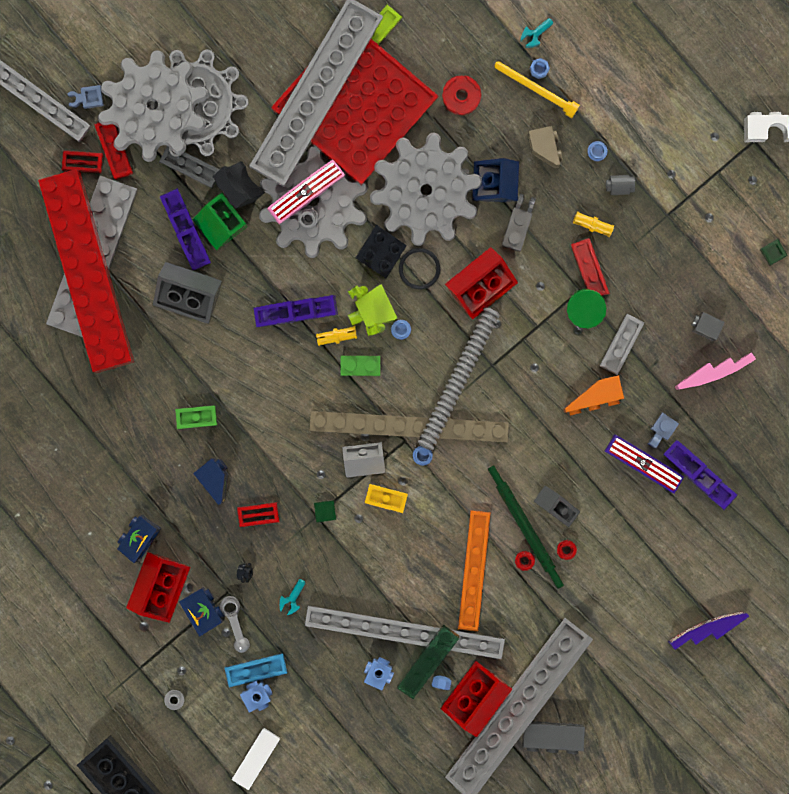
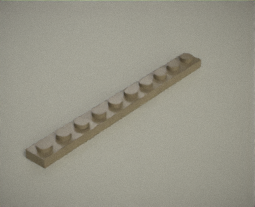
[310,411,509,442]

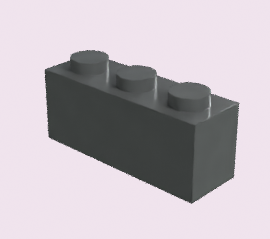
[522,721,585,754]

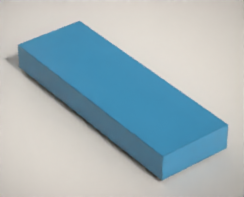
[225,653,288,687]

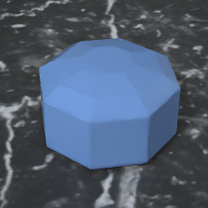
[530,58,550,79]
[432,675,451,690]

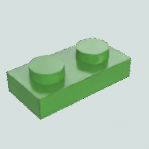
[341,356,380,376]
[175,406,217,429]

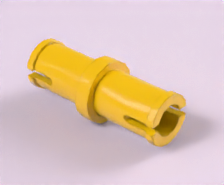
[573,212,614,237]
[316,326,357,346]

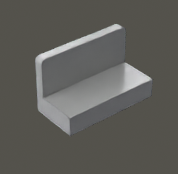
[342,442,385,477]

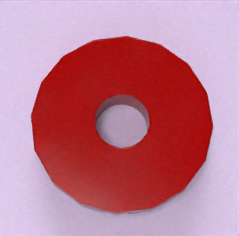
[442,76,481,115]

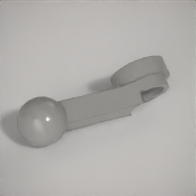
[220,596,250,653]

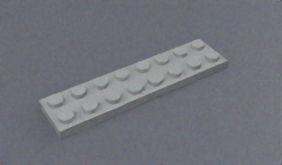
[46,176,138,337]

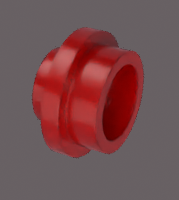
[557,540,577,560]
[515,551,535,571]

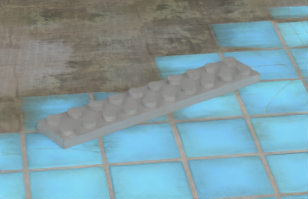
[249,0,383,187]
[445,618,593,794]

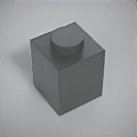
[691,312,725,341]

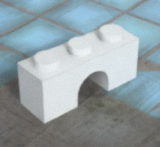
[744,112,789,142]

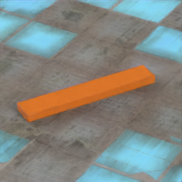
[458,510,490,631]

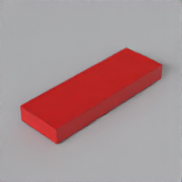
[94,122,134,180]
[570,238,610,296]

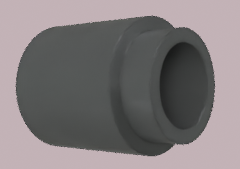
[606,175,635,195]

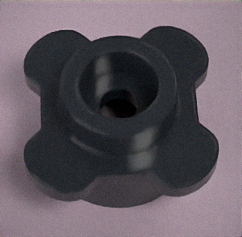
[237,563,253,583]

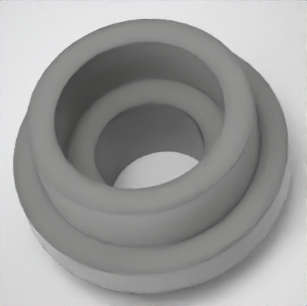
[298,208,318,228]
[164,690,185,710]

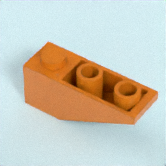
[563,375,624,416]

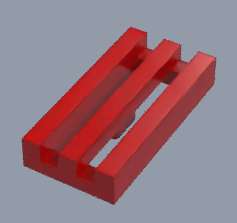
[62,150,104,174]
[237,502,279,527]

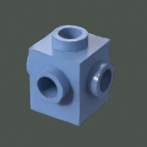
[364,657,394,690]
[240,681,273,713]

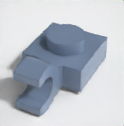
[648,413,679,448]

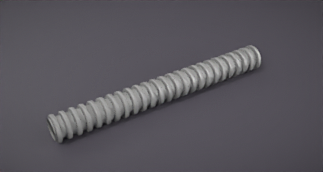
[418,308,500,450]

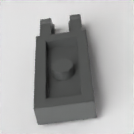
[502,194,536,252]

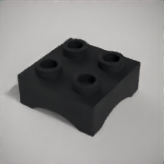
[212,161,265,209]

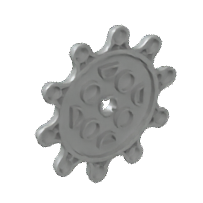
[147,49,249,157]
[98,50,209,162]
[370,133,482,246]
[259,146,368,258]

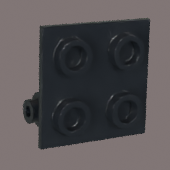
[355,225,407,279]

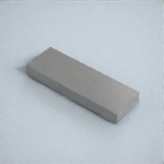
[599,314,644,376]

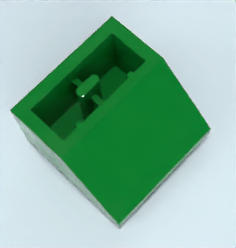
[192,193,248,251]

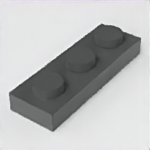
[159,146,219,189]

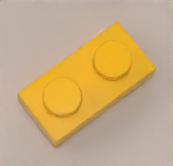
[365,484,408,513]

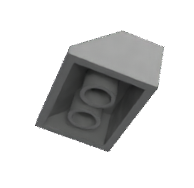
[153,262,222,324]

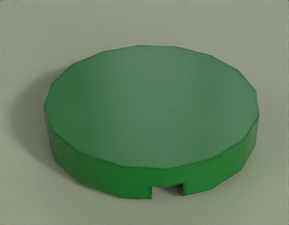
[567,289,607,329]

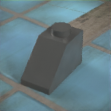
[534,486,580,527]

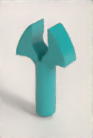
[520,18,553,48]
[279,579,306,615]

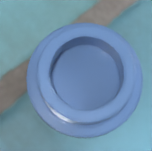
[587,141,607,161]
[391,320,411,340]
[413,446,433,466]

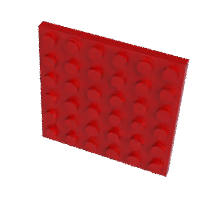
[271,39,439,186]

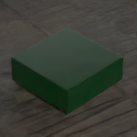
[760,239,788,266]
[314,500,336,523]

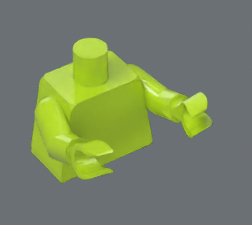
[348,284,397,336]

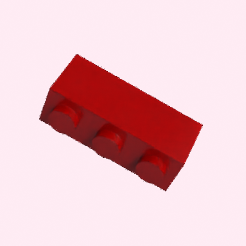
[445,247,518,320]
[126,552,191,623]
[440,661,512,737]

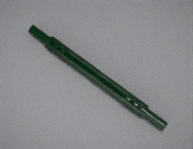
[488,465,564,589]

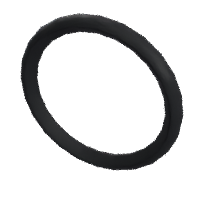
[399,248,440,290]

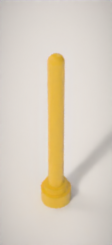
[494,62,580,118]

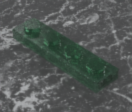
[397,625,460,699]

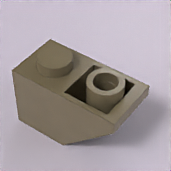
[527,126,563,168]

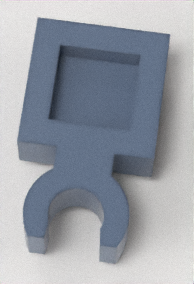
[67,85,104,109]

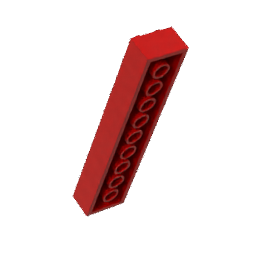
[38,169,135,373]

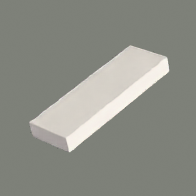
[232,728,280,790]

